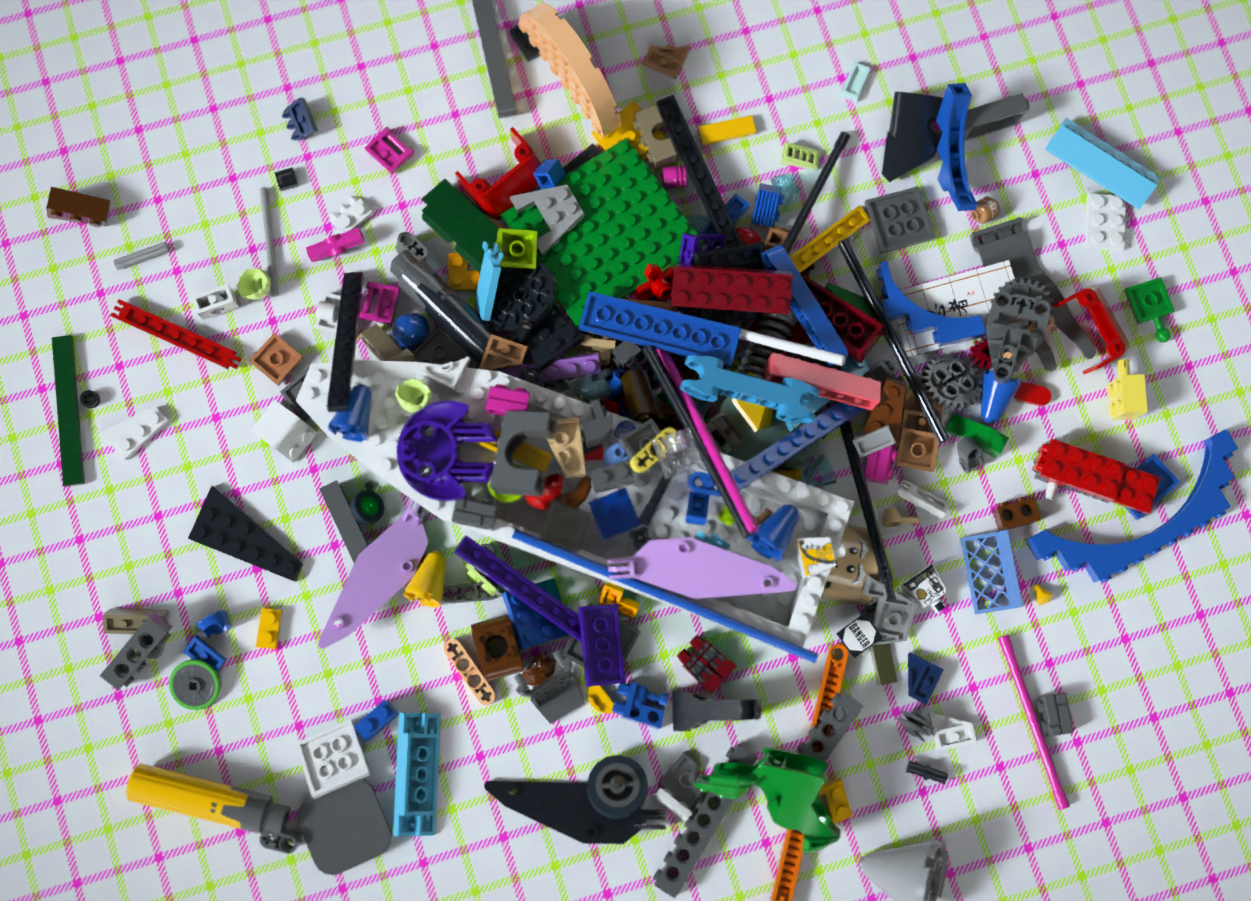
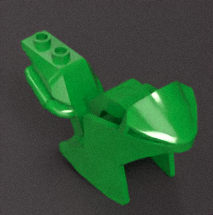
[694,747,841,855]

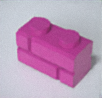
[486,384,530,416]
[864,445,898,485]

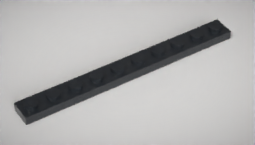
[657,95,744,248]
[327,272,364,412]

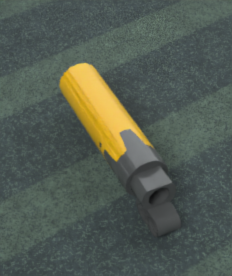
[126,763,302,854]

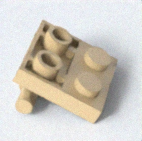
[577,335,616,368]

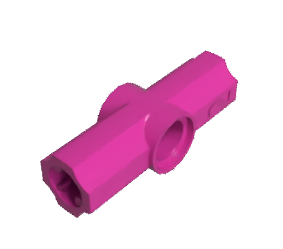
[306,228,365,262]

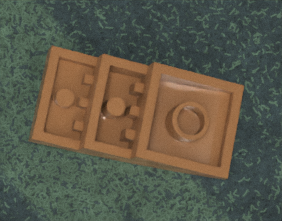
[895,391,943,472]

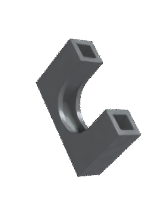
[489,411,557,496]

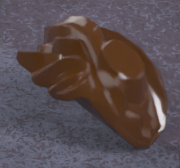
[522,651,557,686]

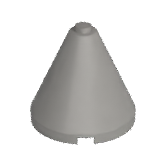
[859,840,948,901]

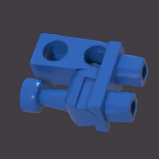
[612,682,669,730]

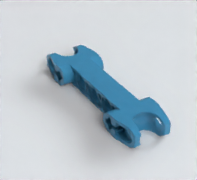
[680,356,819,423]

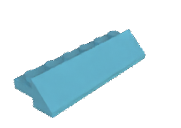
[1044,118,1161,209]
[393,713,441,836]

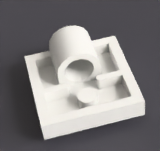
[314,292,362,334]

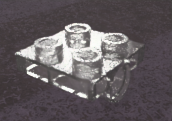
[652,428,703,479]

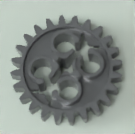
[921,353,983,411]

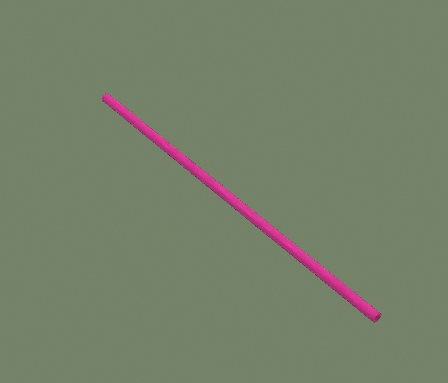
[629,292,759,533]

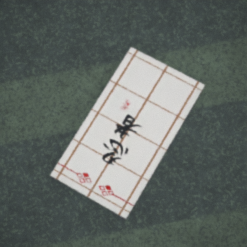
[896,260,1029,358]

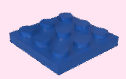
[502,578,569,650]

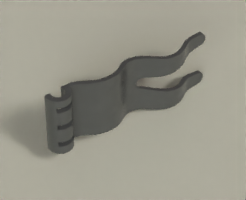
[970,217,1096,372]

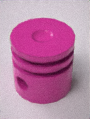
[662,165,686,189]

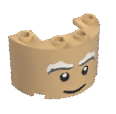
[821,525,882,606]

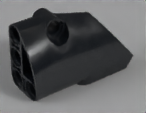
[881,92,943,182]

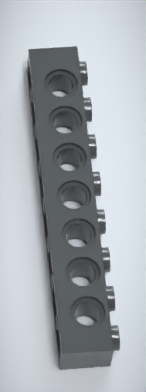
[652,745,758,899]

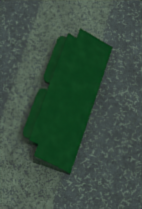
[421,179,506,273]

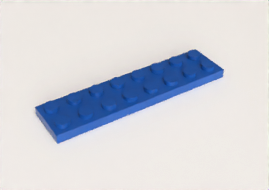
[579,291,741,367]

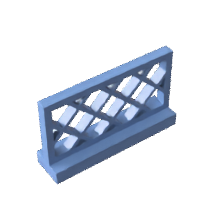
[960,530,1023,615]

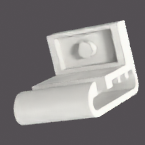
[250,400,317,463]

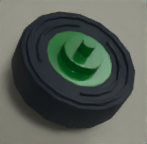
[350,490,385,525]

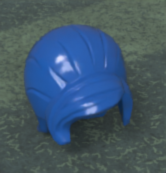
[392,313,429,352]

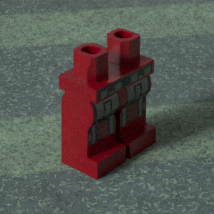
[677,635,737,694]

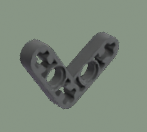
[442,544,498,604]

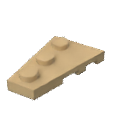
[547,417,586,478]

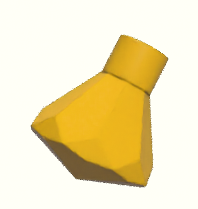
[1032,584,1054,605]

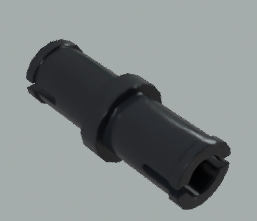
[906,760,948,785]

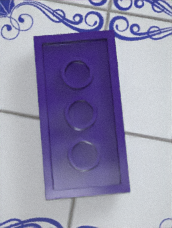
[578,604,626,687]

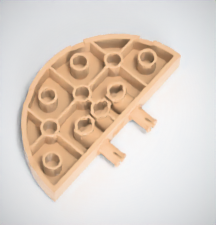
[518,2,621,138]

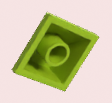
[496,228,537,269]

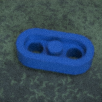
[688,472,721,497]

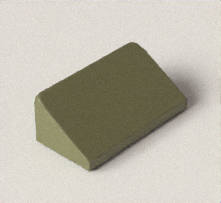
[870,643,898,685]

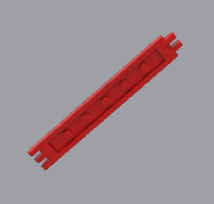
[110,299,242,369]

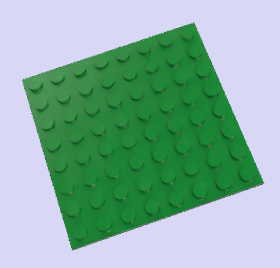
[500,138,705,328]

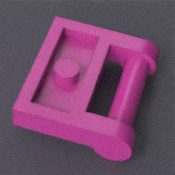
[364,127,415,175]
[359,282,400,325]

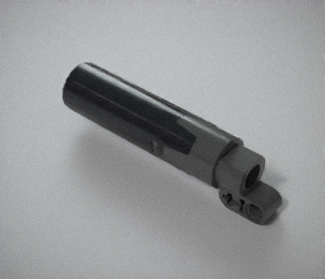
[390,232,503,365]

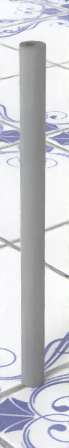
[260,187,279,296]

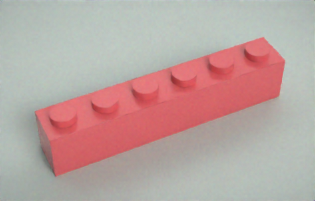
[764,353,881,410]

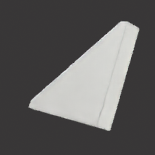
[421,356,471,391]

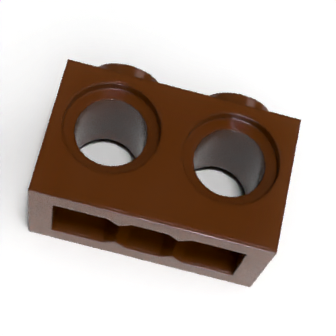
[992,496,1041,531]

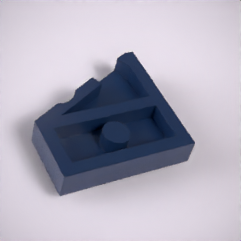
[908,652,944,705]

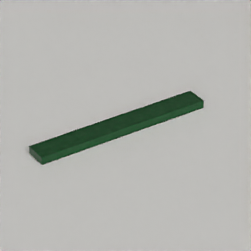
[52,335,85,487]

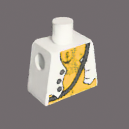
[795,537,845,579]

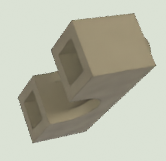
[633,105,677,169]

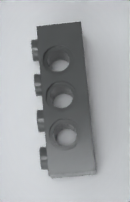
[100,612,173,691]
[796,691,864,761]

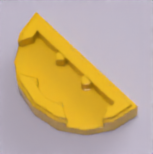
[588,686,614,714]

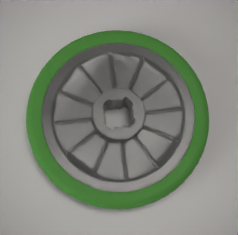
[169,659,220,710]

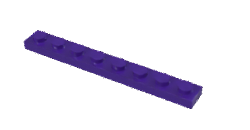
[453,535,581,642]

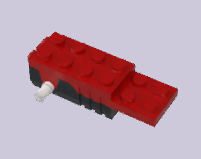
[1032,433,1160,514]

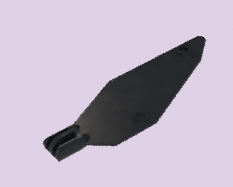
[484,781,666,844]

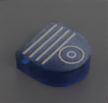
[613,420,636,439]

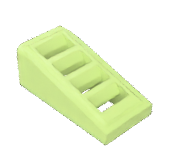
[780,142,820,170]

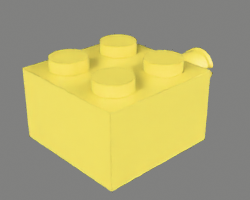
[1107,359,1148,420]

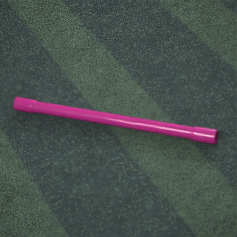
[998,635,1070,810]

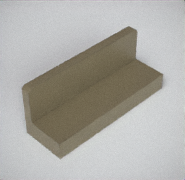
[103,608,169,635]

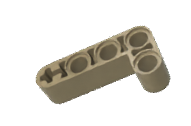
[360,324,417,362]

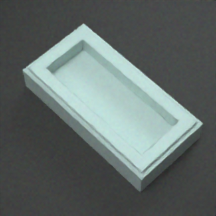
[840,61,871,102]

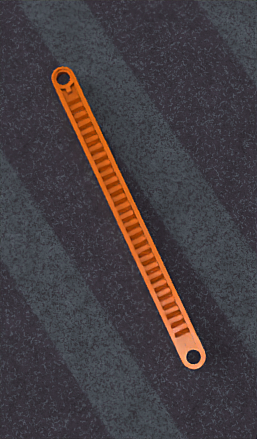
[770,644,848,901]

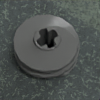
[897,711,935,742]

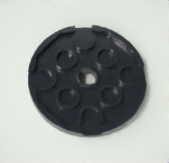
[491,261,557,332]

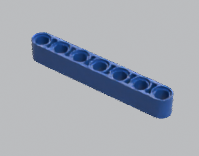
[761,245,848,366]

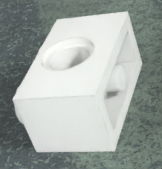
[191,284,239,320]

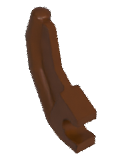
[551,476,591,513]

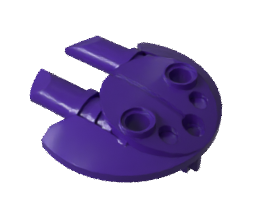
[396,401,498,502]

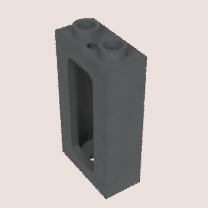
[964,93,1029,141]

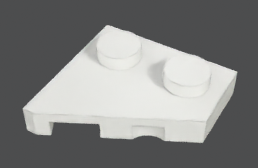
[928,712,977,751]

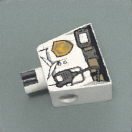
[899,563,947,613]

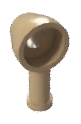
[883,508,919,527]

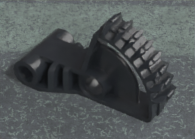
[672,691,762,731]

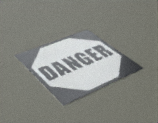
[836,612,883,658]

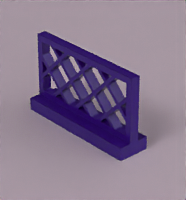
[677,233,726,313]

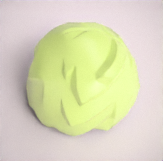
[236,268,271,300]
[395,378,432,413]

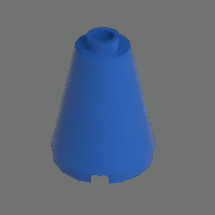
[980,370,1022,424]
[328,384,372,442]
[747,504,799,562]

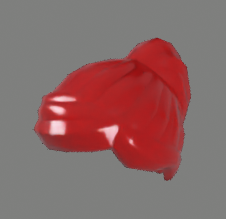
[525,474,565,510]

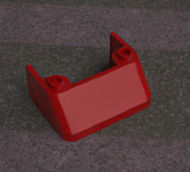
[455,127,541,219]
[1050,285,1129,374]

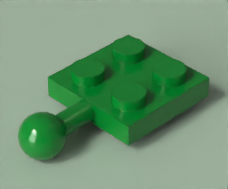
[1124,277,1175,343]

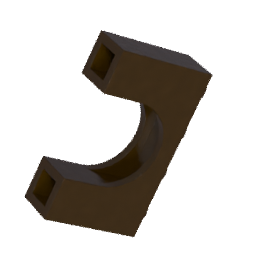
[620,369,701,423]

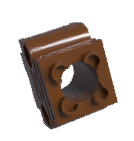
[471,614,525,682]

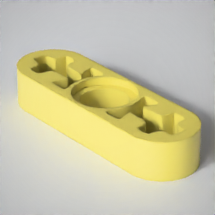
[630,428,678,473]

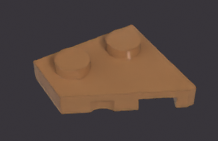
[643,45,691,79]
[479,334,528,370]

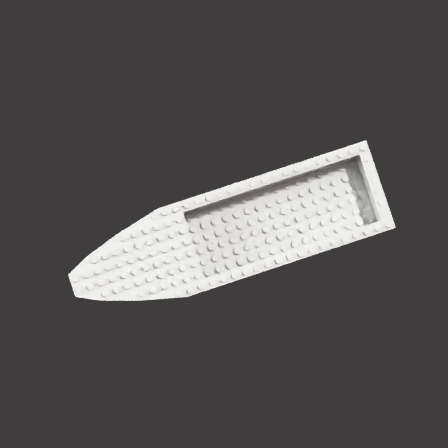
[296,360,854,647]

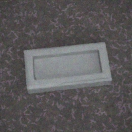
[853,424,896,458]

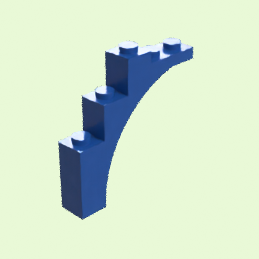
[936,83,978,211]
[877,261,986,348]

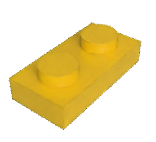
[256,608,283,650]

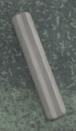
[113,242,169,270]

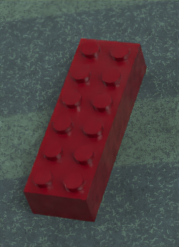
[671,263,793,314]
[790,273,884,363]

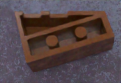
[46,187,110,227]
[863,375,905,447]

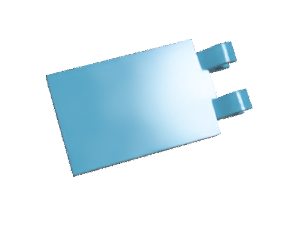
[474,241,503,321]

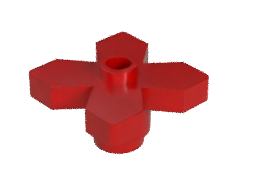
[634,264,674,302]

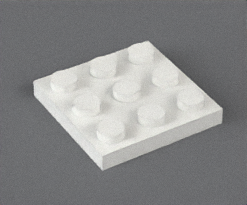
[295,719,371,799]

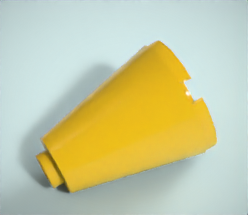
[403,551,447,608]

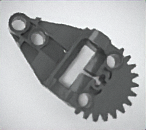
[985,278,1055,385]

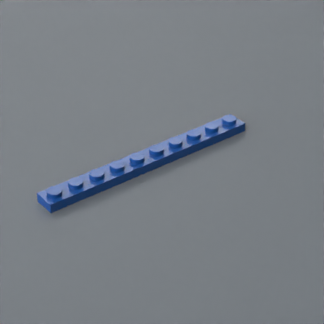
[730,402,865,491]

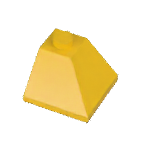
[731,399,773,432]

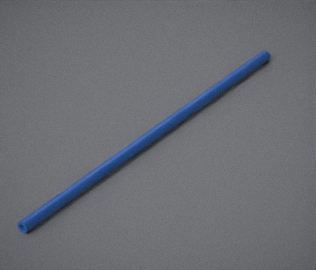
[512,529,819,663]

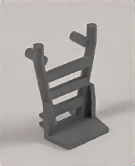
[514,650,584,724]

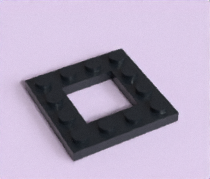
[693,242,766,325]

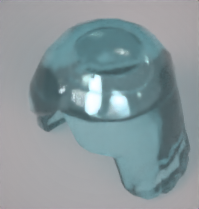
[771,174,801,203]
[803,454,837,488]

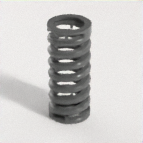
[735,310,798,380]

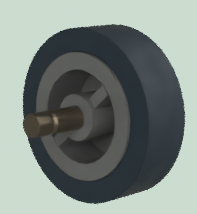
[587,755,648,819]

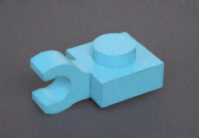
[694,531,731,550]

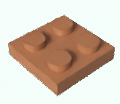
[249,333,304,386]

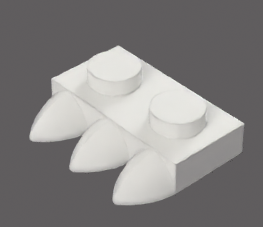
[330,197,374,234]

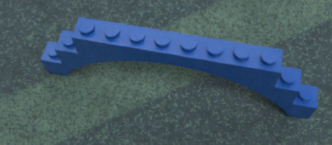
[1025,429,1239,583]

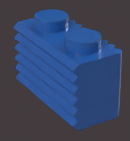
[752,183,784,228]
[354,700,399,741]

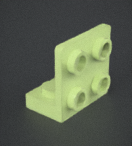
[465,563,502,597]

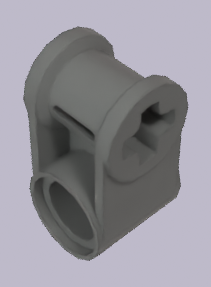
[957,437,985,474]

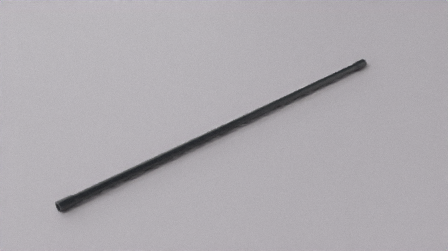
[638,132,850,526]

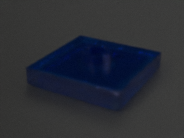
[588,487,641,541]

